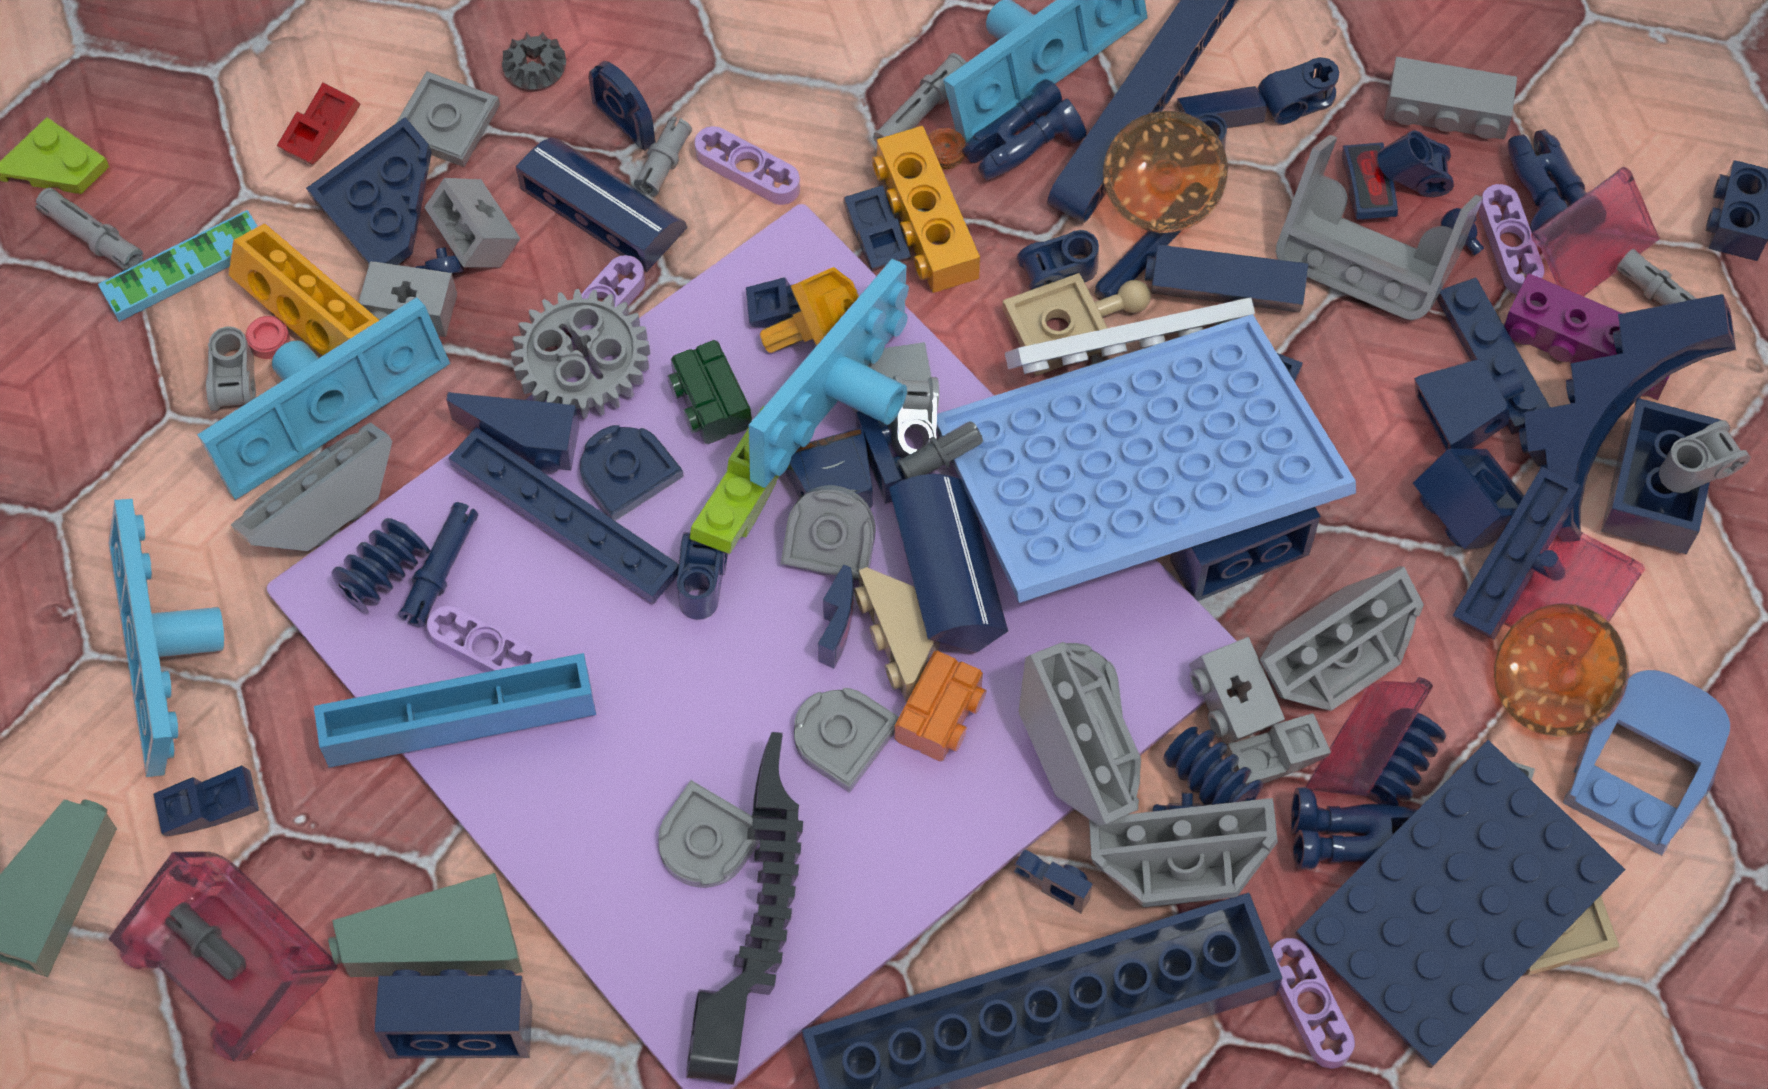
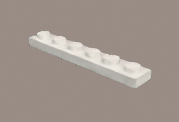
[1005,297,1255,374]

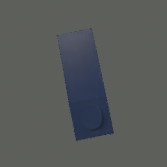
[446,392,580,472]

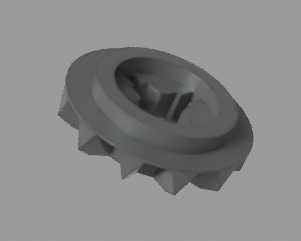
[502,32,566,90]

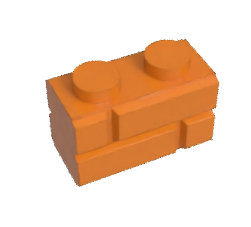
[895,650,987,761]

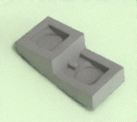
[1225,713,1331,785]

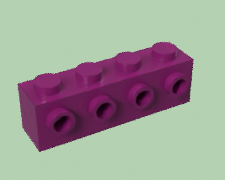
[1504,273,1670,400]

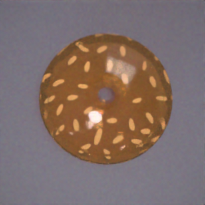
[1103,111,1228,233]
[1494,604,1629,737]

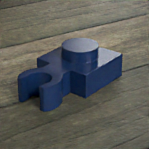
[1014,850,1093,913]

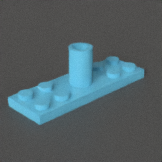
[943,0,1148,145]
[749,259,909,488]
[197,297,450,500]
[108,499,224,777]

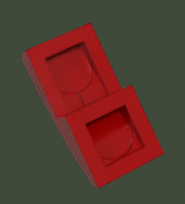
[277,82,361,165]

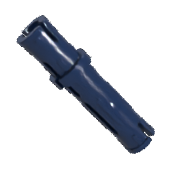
[398,502,479,627]

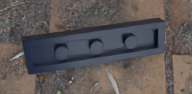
[1437,277,1550,435]

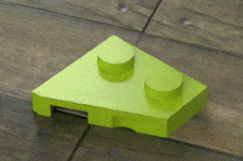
[0,117,109,194]

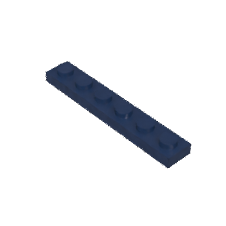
[448,427,679,604]

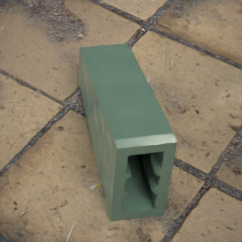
[0,799,117,978]
[328,873,523,977]

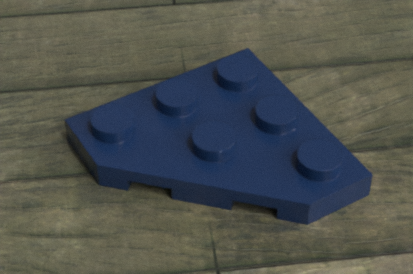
[306,117,432,265]

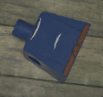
[785,427,873,508]

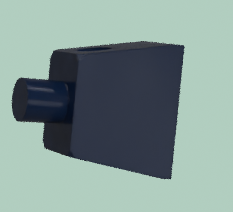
[1414,359,1525,450]

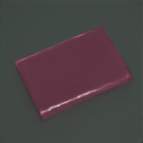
[1531,166,1660,296]
[1504,532,1645,668]
[1305,677,1433,796]

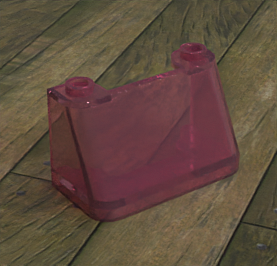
[108,851,337,1061]

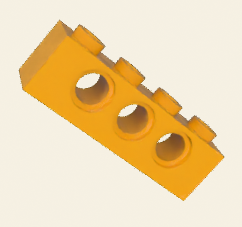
[872,125,980,293]
[228,223,379,356]

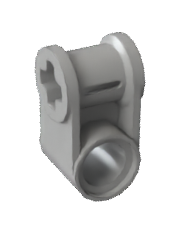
[206,326,256,411]
[891,375,939,458]
[1659,420,1751,493]

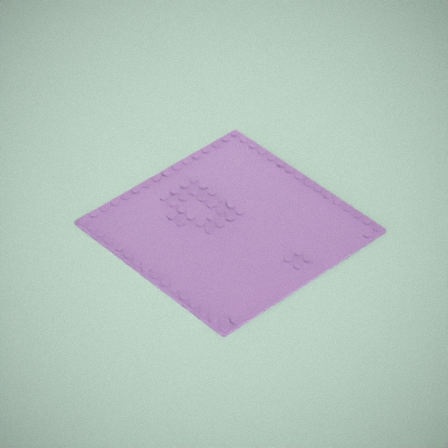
[267,204,1237,1089]

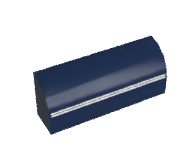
[515,137,688,272]
[889,474,1008,652]

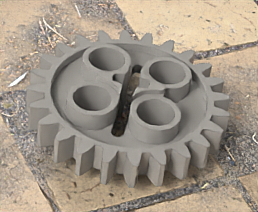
[511,289,650,419]

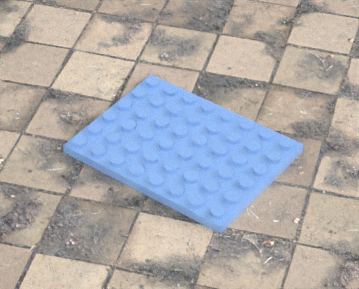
[936,314,1356,603]

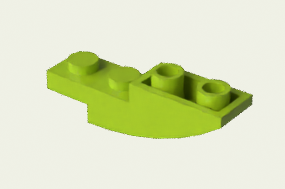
[690,406,779,554]

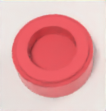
[246,316,290,359]

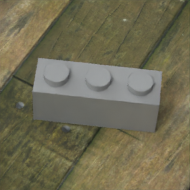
[1384,57,1517,139]

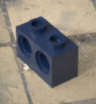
[1705,160,1768,261]

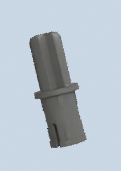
[897,421,983,479]
[165,902,246,980]

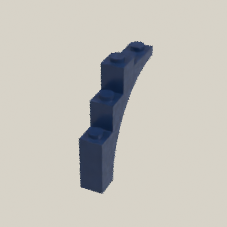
[1519,294,1736,543]

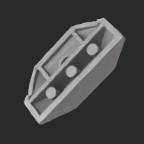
[231,422,392,551]
[1260,566,1424,711]
[1018,642,1141,827]
[1089,798,1278,907]

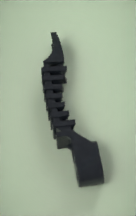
[686,732,803,1085]

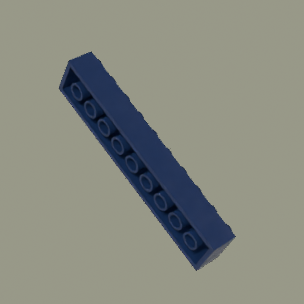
[802,892,1283,1089]

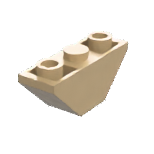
[854,567,940,702]

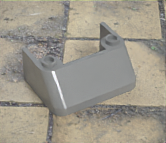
[1276,135,1483,320]

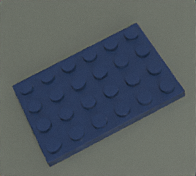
[1295,740,1626,1068]

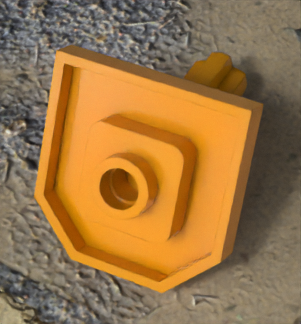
[760,267,859,353]

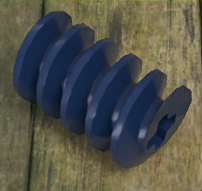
[331,518,430,614]
[1355,709,1447,806]
[1163,727,1264,805]

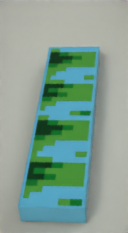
[98,210,258,322]

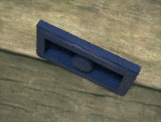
[1177,86,1267,128]

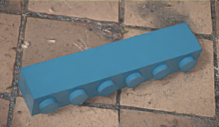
[314,653,596,768]

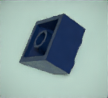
[1413,449,1524,549]

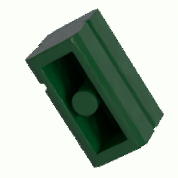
[667,340,752,445]

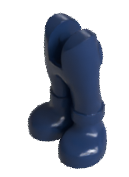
[962,79,1087,181]
[1508,129,1606,243]
[1291,787,1417,870]

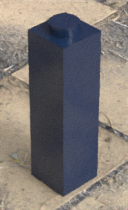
[1144,244,1309,313]

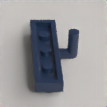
[1453,467,1583,640]

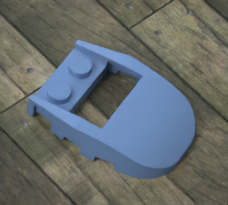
[1563,670,1730,856]

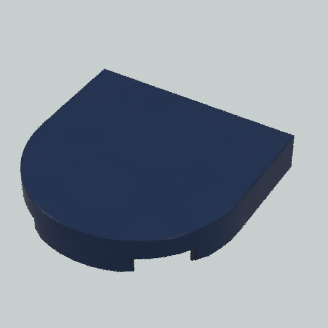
[589,61,656,151]
[580,425,684,521]

